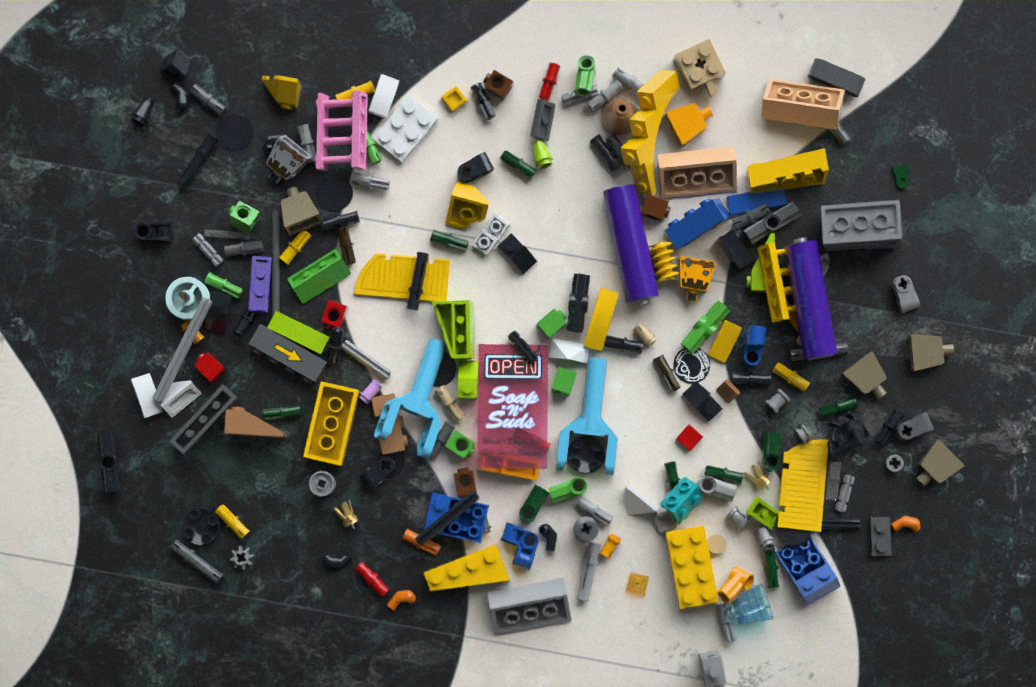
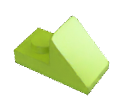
[746,496,778,530]

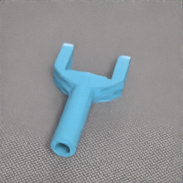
[374,339,446,459]
[556,358,618,476]

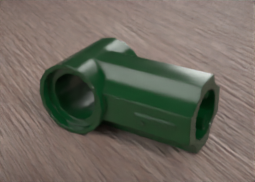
[762,432,781,472]
[519,485,549,523]

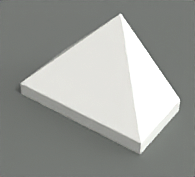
[549,339,589,364]
[160,380,202,418]
[625,485,659,515]

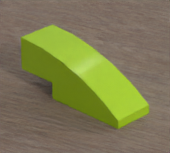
[267,311,329,354]

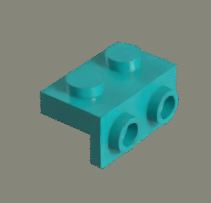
[660,477,704,525]

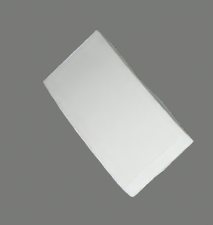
[368,74,399,119]
[471,213,510,255]
[131,373,163,418]

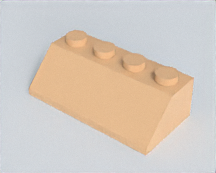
[761,79,845,129]
[657,147,737,199]

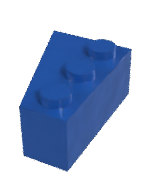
[665,198,731,250]

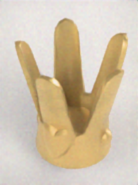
[744,462,771,490]
[333,499,358,529]

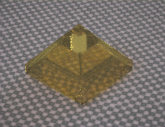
[626,572,649,595]

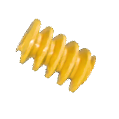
[649,242,679,284]

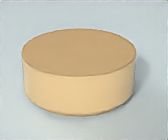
[707,534,726,554]

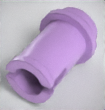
[359,379,382,404]

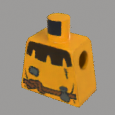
[679,256,717,302]

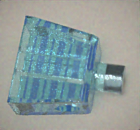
[724,583,774,624]

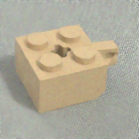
[674,39,726,98]

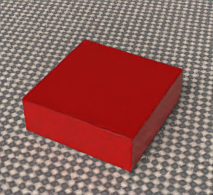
[676,424,703,451]

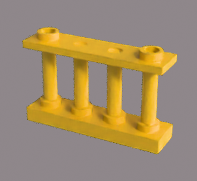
[758,243,796,323]

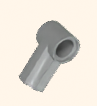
[697,476,737,502]

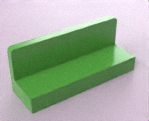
[287,249,351,304]

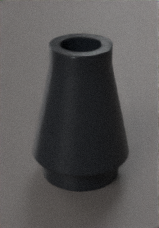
[131,97,155,127]

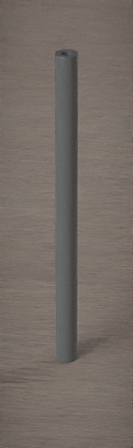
[272,211,280,317]

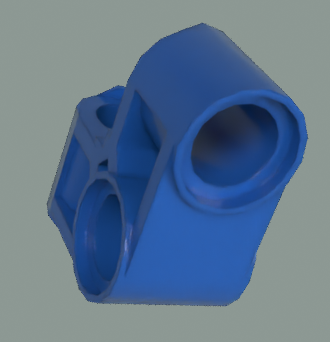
[742,325,767,368]
[501,522,539,570]

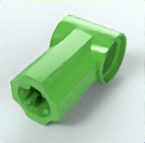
[575,55,596,96]
[549,477,587,504]

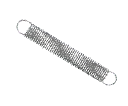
[198,229,255,239]

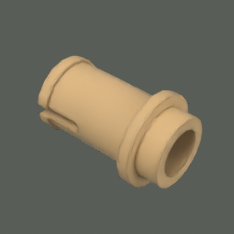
[633,322,657,347]

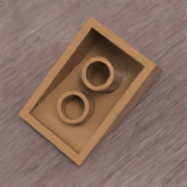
[224,407,287,438]

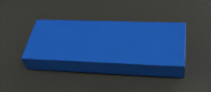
[727,189,787,216]

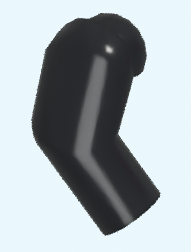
[170,83,189,111]
[263,133,287,155]
[539,524,557,551]
[323,552,353,570]

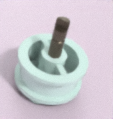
[166,277,210,321]

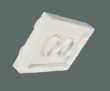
[372,95,438,163]

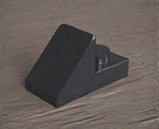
[497,233,537,274]
[682,381,723,422]

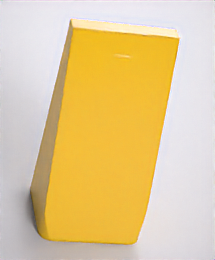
[708,320,742,363]

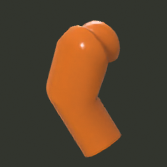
[891,516,921,532]
[387,590,416,610]

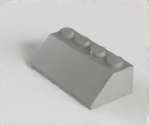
[487,578,571,635]

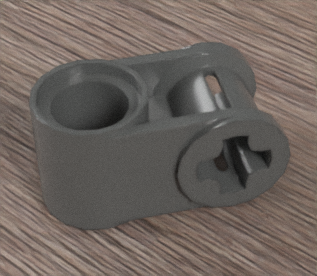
[895,412,934,441]

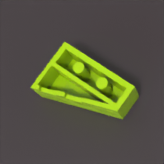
[432,300,475,360]

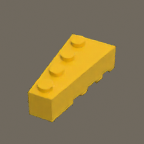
[746,148,829,194]
[424,544,510,591]

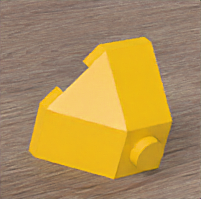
[262,76,302,110]
[445,182,489,229]

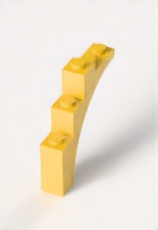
[621,70,680,196]

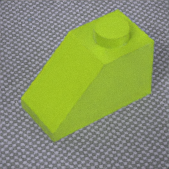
[458,360,478,399]

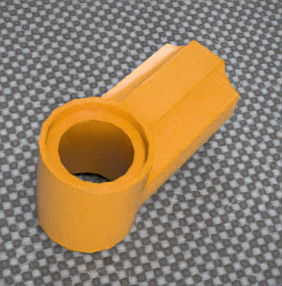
[717,566,754,604]

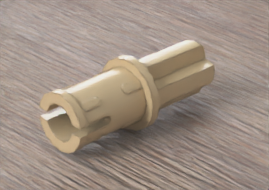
[435,385,465,422]

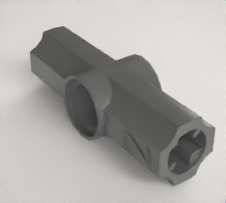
[743,202,801,245]

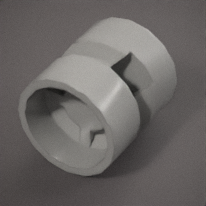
[309,471,336,497]

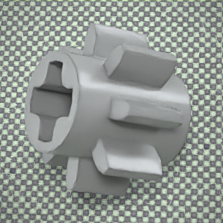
[230,546,255,570]

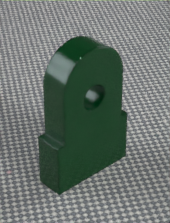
[892,164,909,189]

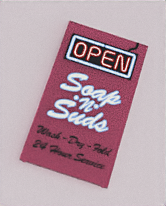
[477,344,548,469]

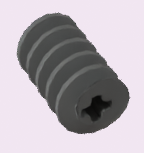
[573,517,599,541]

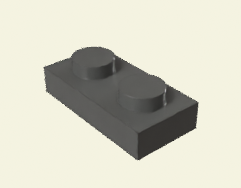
[530,99,556,141]
[870,517,892,556]

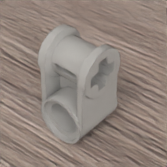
[892,275,920,313]

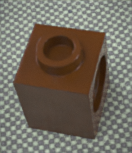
[483,70,514,101]
[641,194,671,222]
[454,467,477,497]

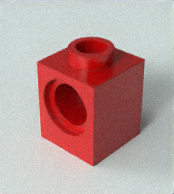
[321,300,348,330]
[194,352,226,383]

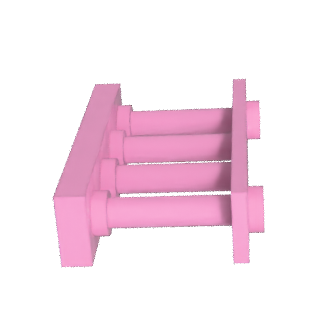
[315,91,368,172]

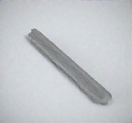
[153,297,212,403]

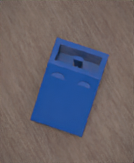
[423,493,489,543]
[775,536,840,606]

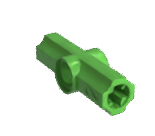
[680,301,730,354]

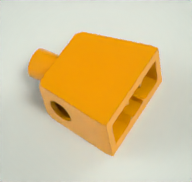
[665,103,713,147]

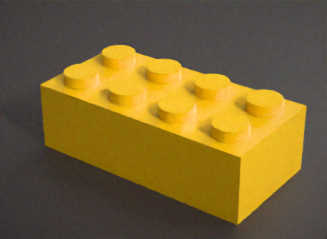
[303,382,360,466]
[665,525,719,609]

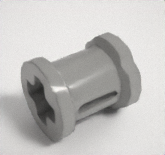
[765,388,791,414]
[725,506,751,531]

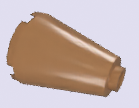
[601,98,638,136]

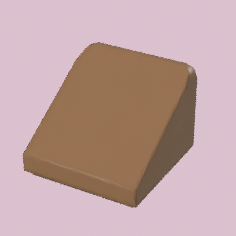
[716,379,740,403]

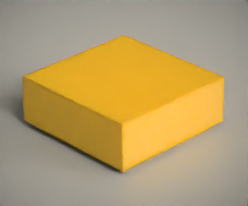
[441,86,468,113]

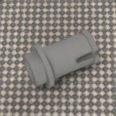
[755,525,775,551]

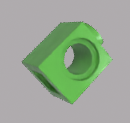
[228,201,260,235]
[537,308,567,339]
[551,367,577,398]
[445,430,476,460]

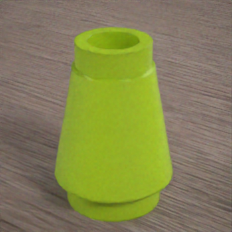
[532,139,553,169]

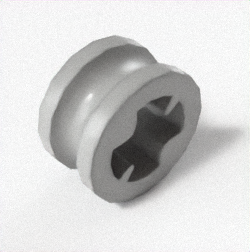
[795,425,813,444]
[885,455,904,472]

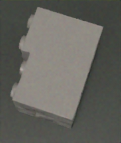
[821,200,903,251]

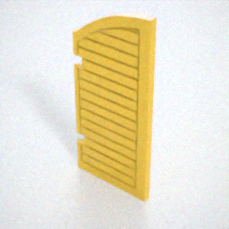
[354,253,450,301]
[777,439,829,532]

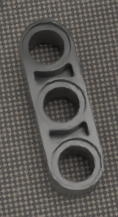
[808,58,866,97]

